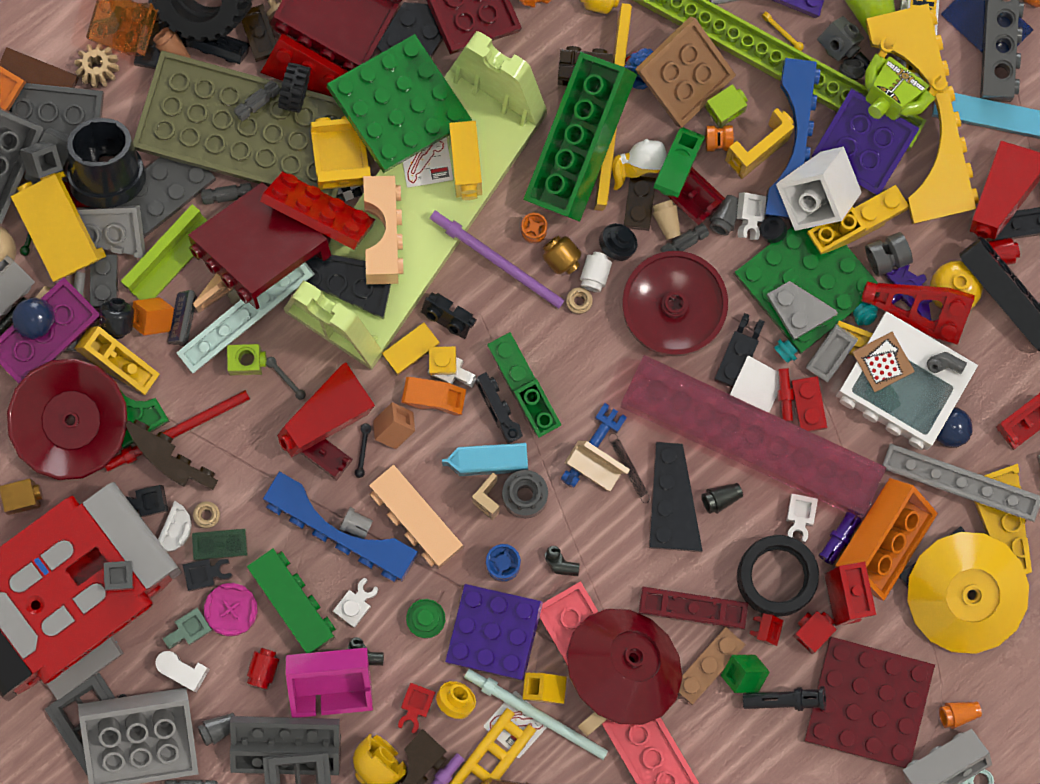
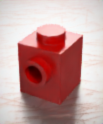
[793,611,837,654]

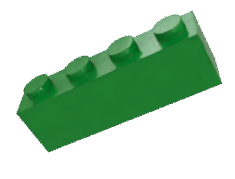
[247,548,336,653]

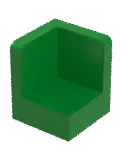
[721,655,770,693]

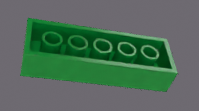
[523,52,637,222]

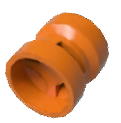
[705,125,734,152]
[521,212,547,244]

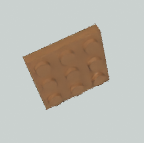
[635,16,736,128]

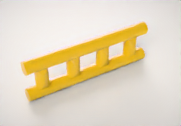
[449,708,537,784]

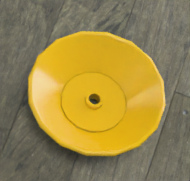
[907,532,1029,654]

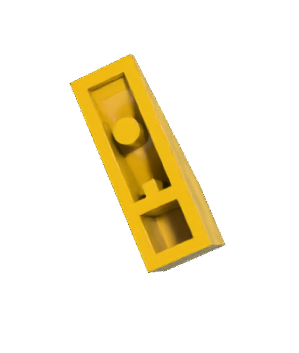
[74,326,160,395]

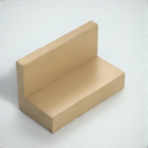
[564,441,630,492]
[472,473,500,520]

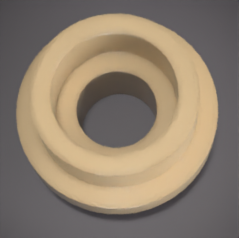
[566,287,593,314]
[193,501,220,528]

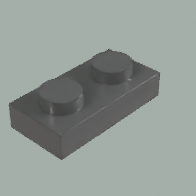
[90,255,118,308]

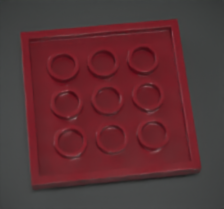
[804,637,935,769]

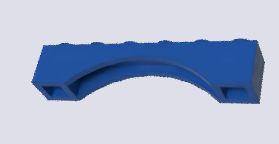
[765,58,820,219]
[263,471,418,582]

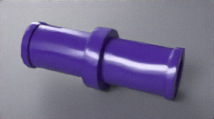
[818,512,861,565]

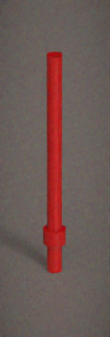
[105,390,250,472]

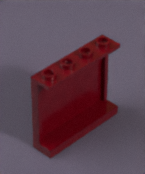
[269,0,402,72]
[188,182,331,310]

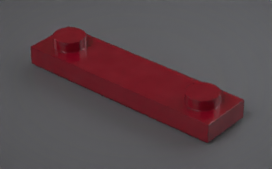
[638,586,749,630]

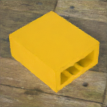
[449,121,482,200]

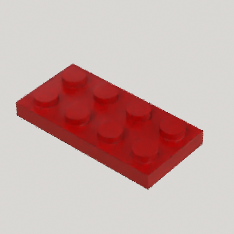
[260,171,375,250]

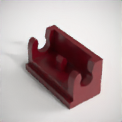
[668,167,725,225]
[300,439,353,481]

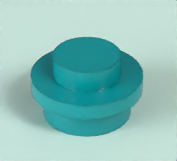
[853,302,878,326]
[774,339,798,363]

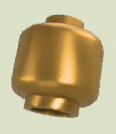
[543,235,581,275]

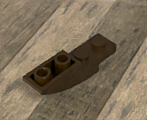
[126,419,218,490]

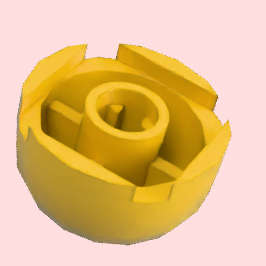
[929,261,983,309]
[353,734,407,784]

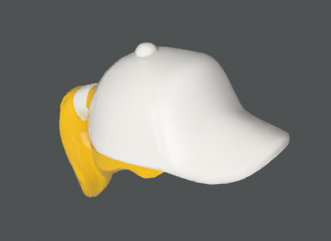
[612,139,667,191]

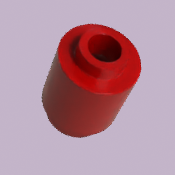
[988,238,1020,265]
[247,648,280,689]

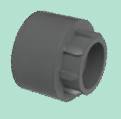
[502,470,548,519]

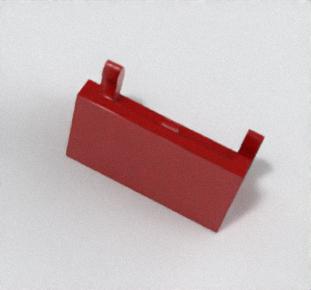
[996,393,1040,450]

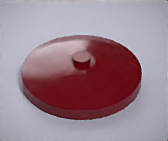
[622,251,728,356]

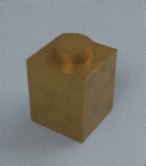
[0,479,43,515]

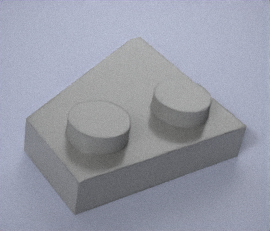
[766,281,838,341]

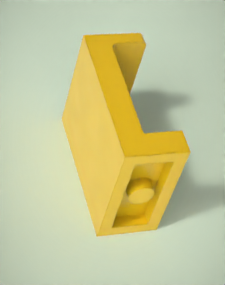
[725,108,794,179]
[310,116,371,190]

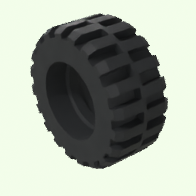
[152,0,252,42]

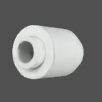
[580,252,612,292]

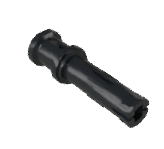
[743,686,826,711]

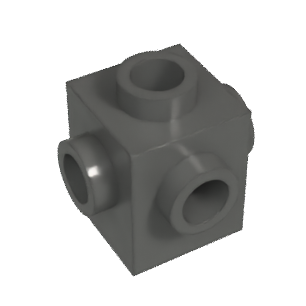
[817,16,864,61]

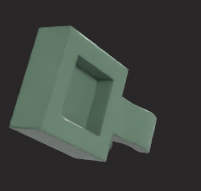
[163,607,212,649]

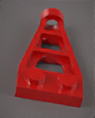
[861,281,975,345]

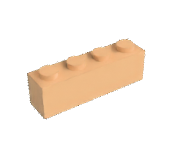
[369,465,464,569]

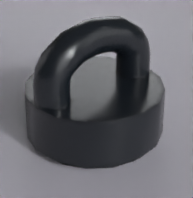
[760,216,787,243]

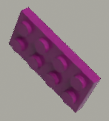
[0,277,100,384]

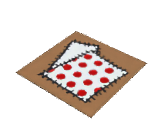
[852,331,915,392]

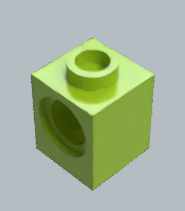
[705,84,748,128]
[227,344,267,376]

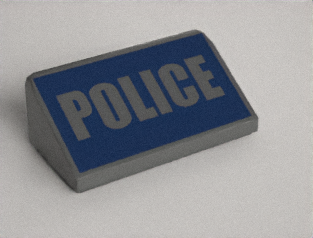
[168,290,197,346]

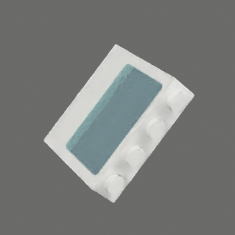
[836,311,978,450]

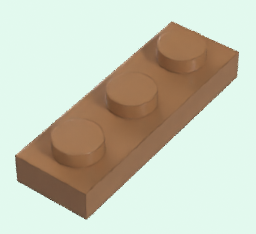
[679,627,746,705]

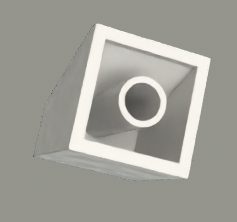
[776,146,862,231]

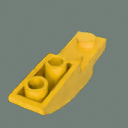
[807,185,909,254]

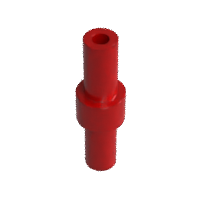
[777,368,794,422]

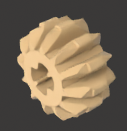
[74,43,120,88]

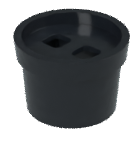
[67,118,146,208]

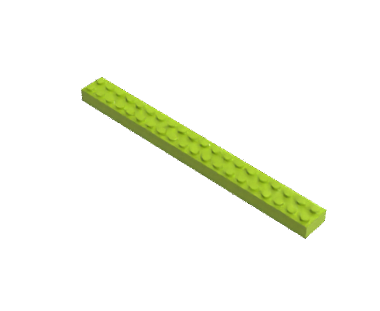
[633,0,927,151]

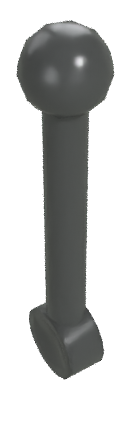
[266,357,306,400]

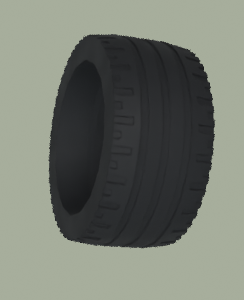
[737,535,819,617]

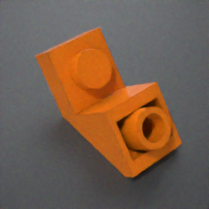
[401,377,466,415]

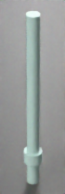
[464,669,608,760]

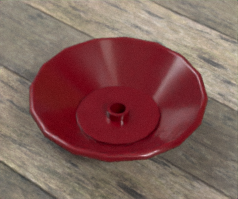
[7,358,127,480]
[567,609,682,725]

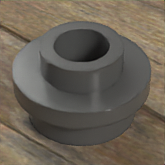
[839,58,865,81]

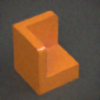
[132,297,174,336]

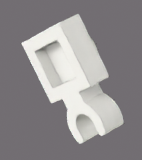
[736,192,767,240]
[786,494,818,543]
[333,578,379,628]

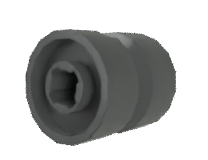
[865,232,913,277]

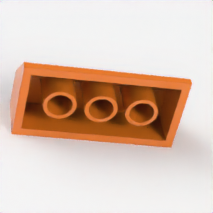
[835,478,938,601]

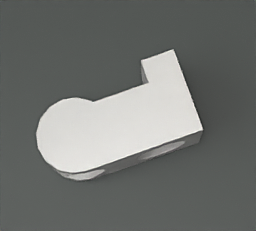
[155,651,210,693]

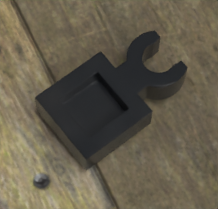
[125,485,168,517]
[183,559,233,592]

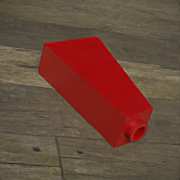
[970,141,1040,240]
[277,362,375,458]

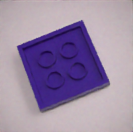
[811,88,920,195]
[445,584,543,681]

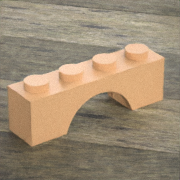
[363,176,403,285]

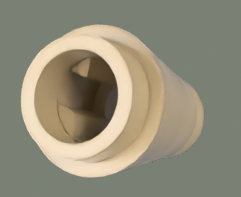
[652,200,681,240]

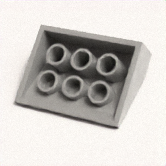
[78,688,199,784]

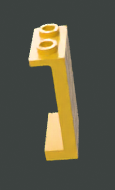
[11,171,107,282]

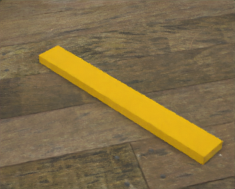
[594,3,632,211]

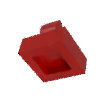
[750,613,784,646]

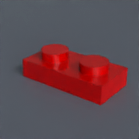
[791,376,828,433]

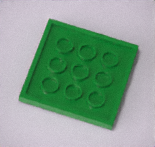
[327,34,472,173]
[734,226,878,355]

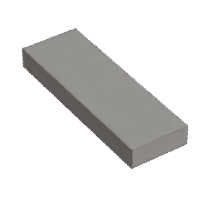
[47,636,124,700]

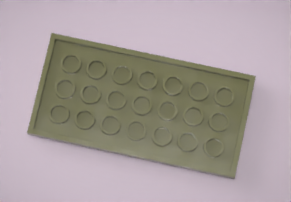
[133,50,345,198]

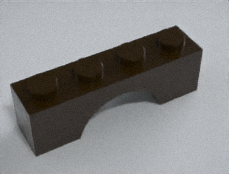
[402,729,447,784]

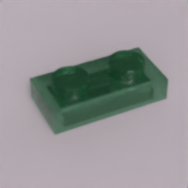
[192,529,248,561]

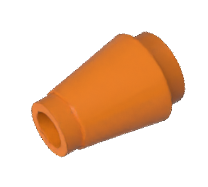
[939,701,982,729]

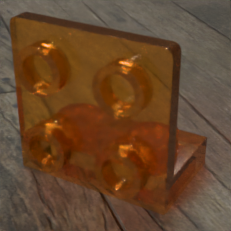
[86,0,158,56]

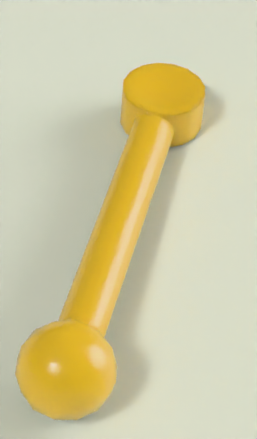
[761,11,804,51]

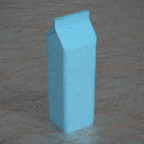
[442,443,528,476]

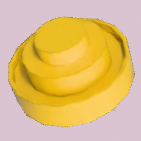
[436,681,476,719]

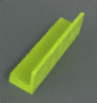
[121,204,208,300]

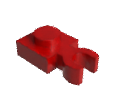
[398,683,436,734]

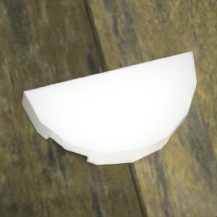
[158,501,192,552]

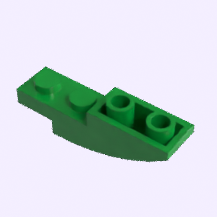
[653,127,706,198]
[486,332,562,438]

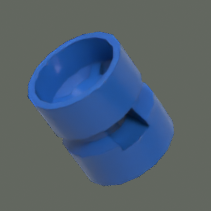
[486,544,521,582]

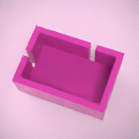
[286,648,373,718]

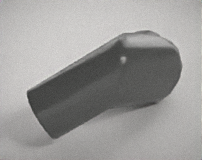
[927,352,967,374]

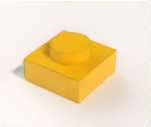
[429,346,457,375]

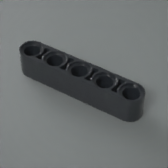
[959,237,1040,351]

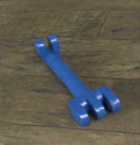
[561,403,627,488]

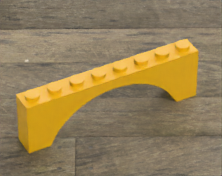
[865,3,979,225]

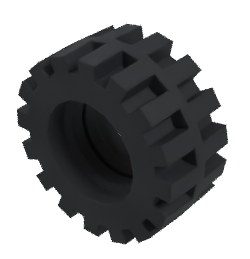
[278,63,311,113]

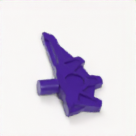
[885,265,932,321]

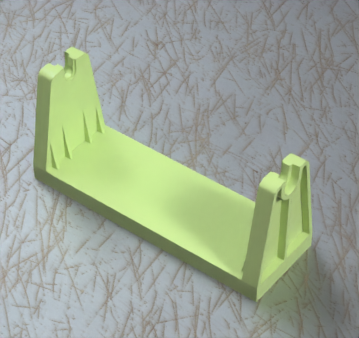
[283,31,547,370]

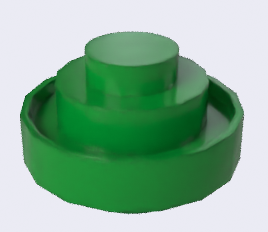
[406,599,446,639]

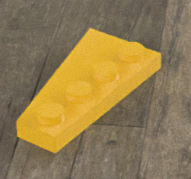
[974,464,1032,575]

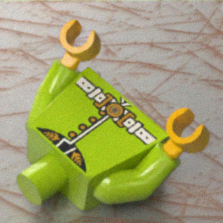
[865,36,948,120]

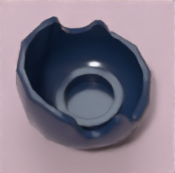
[12,297,55,339]
[931,407,973,448]

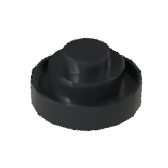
[599,223,638,261]

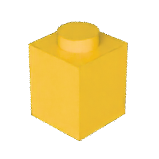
[523,672,567,704]

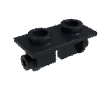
[421,292,477,339]

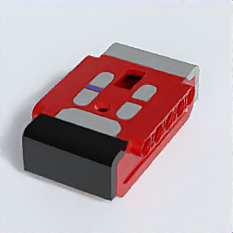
[0,482,182,702]

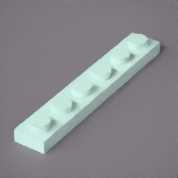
[177,262,315,373]

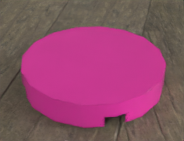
[204,583,258,637]

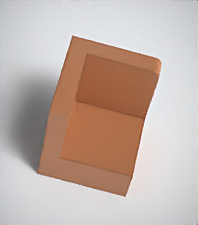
[373,402,415,449]

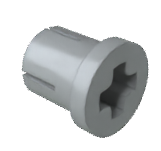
[339,507,373,539]

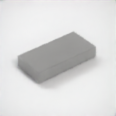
[806,324,858,383]

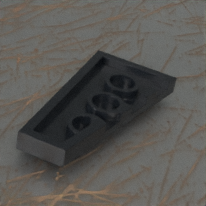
[306,255,391,319]
[649,442,703,552]

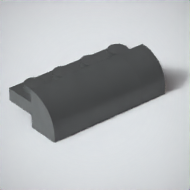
[230,716,341,776]

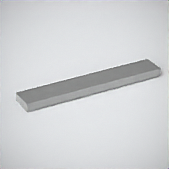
[882,443,1040,522]

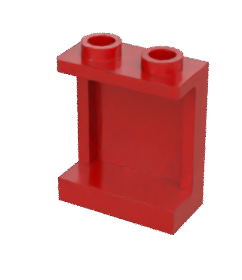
[824,561,876,626]

